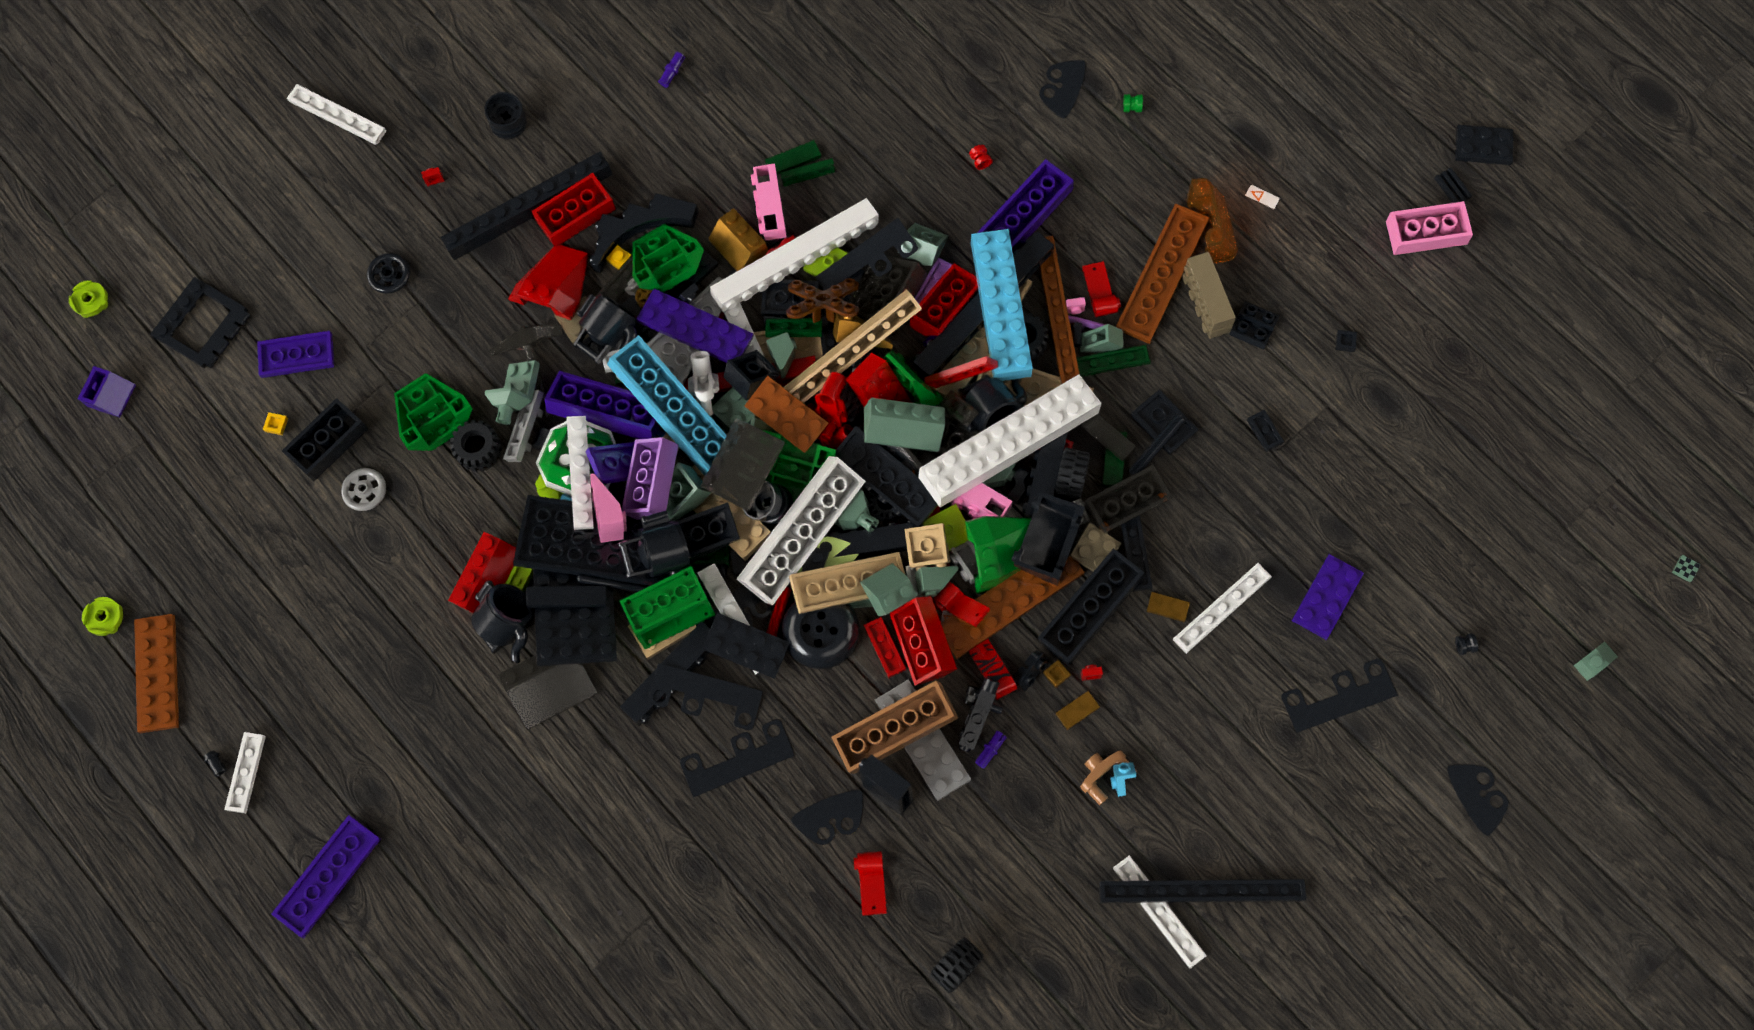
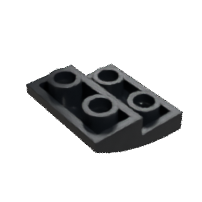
[1229,301,1280,350]

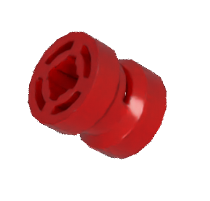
[969,144,993,170]

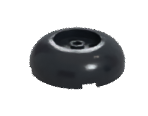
[782,601,860,669]

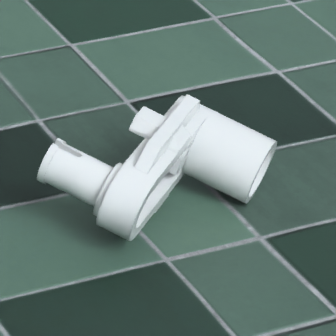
[688,351,719,416]

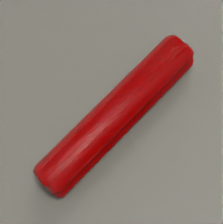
[766,587,791,637]

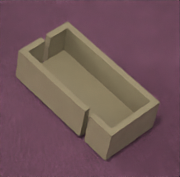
[1182,252,1236,339]

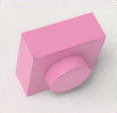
[1066,297,1086,315]

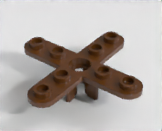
[786,278,859,323]

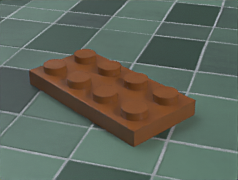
[744,376,828,453]

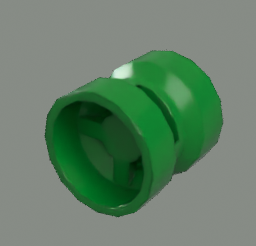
[1123,94,1143,113]

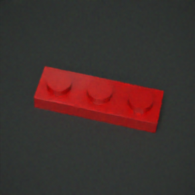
[864,617,906,678]

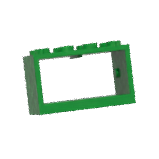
[620,566,715,649]

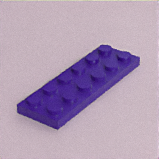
[636,289,754,363]
[271,815,381,938]

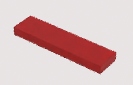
[924,356,998,389]

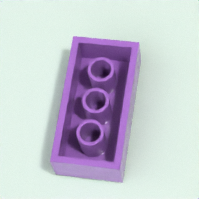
[621,437,678,520]

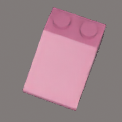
[590,474,627,543]

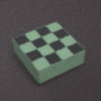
[1672,555,1701,582]

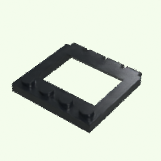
[150,277,251,368]

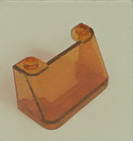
[1186,178,1238,263]

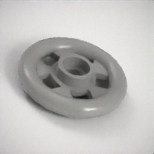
[341,468,386,511]

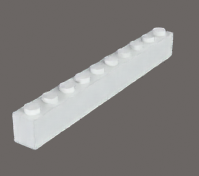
[710,198,879,312]

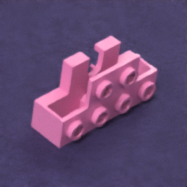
[751,164,787,241]
[950,483,1012,519]

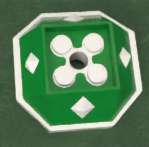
[536,421,616,497]

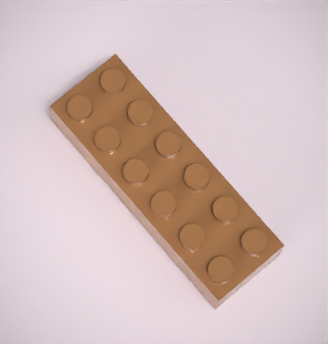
[832,681,958,774]

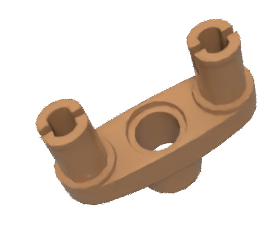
[1080,750,1137,806]

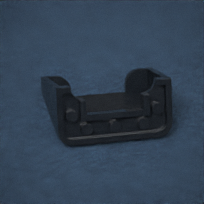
[1011,492,1085,586]

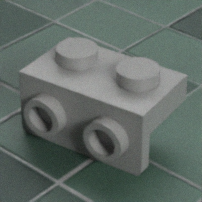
[950,541,978,585]

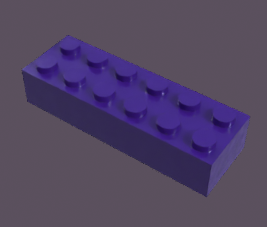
[977,159,1074,253]
[545,371,660,439]

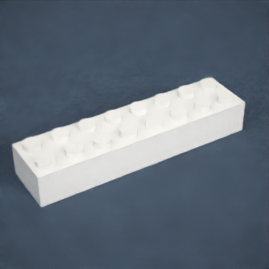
[737,456,866,605]

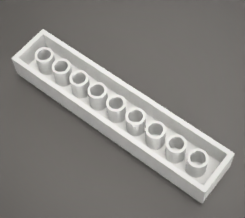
[918,375,1101,507]

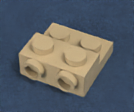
[905,523,951,571]

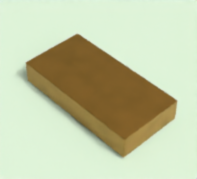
[1146,592,1190,622]
[1056,691,1100,730]

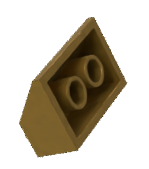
[709,208,768,271]

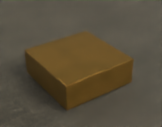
[1043,660,1071,688]

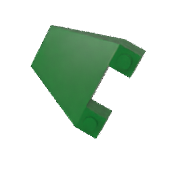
[883,350,943,407]

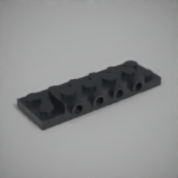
[835,426,938,527]

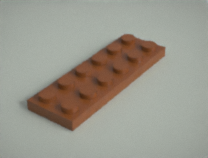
[134,614,179,733]

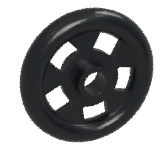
[367,253,410,294]

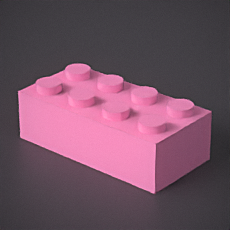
[1386,201,1473,255]

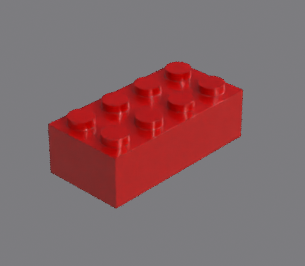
[531,173,616,247]
[846,353,913,407]

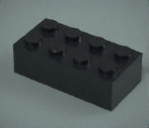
[282,398,368,481]

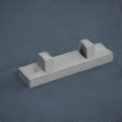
[503,390,544,462]

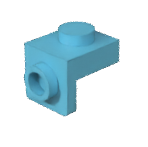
[1111,762,1136,796]

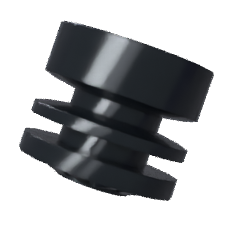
[484,92,527,139]
[741,480,793,524]

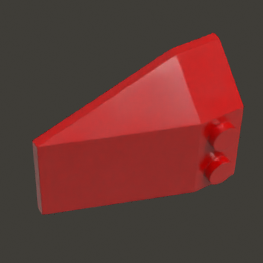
[508,245,588,320]

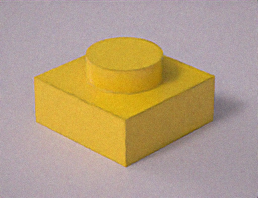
[606,245,632,271]
[263,412,288,436]

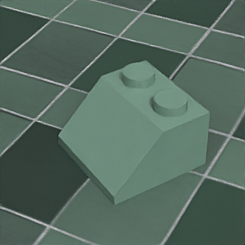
[898,223,948,266]
[860,563,918,616]

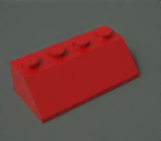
[909,263,978,336]
[448,532,516,613]
[890,597,957,686]

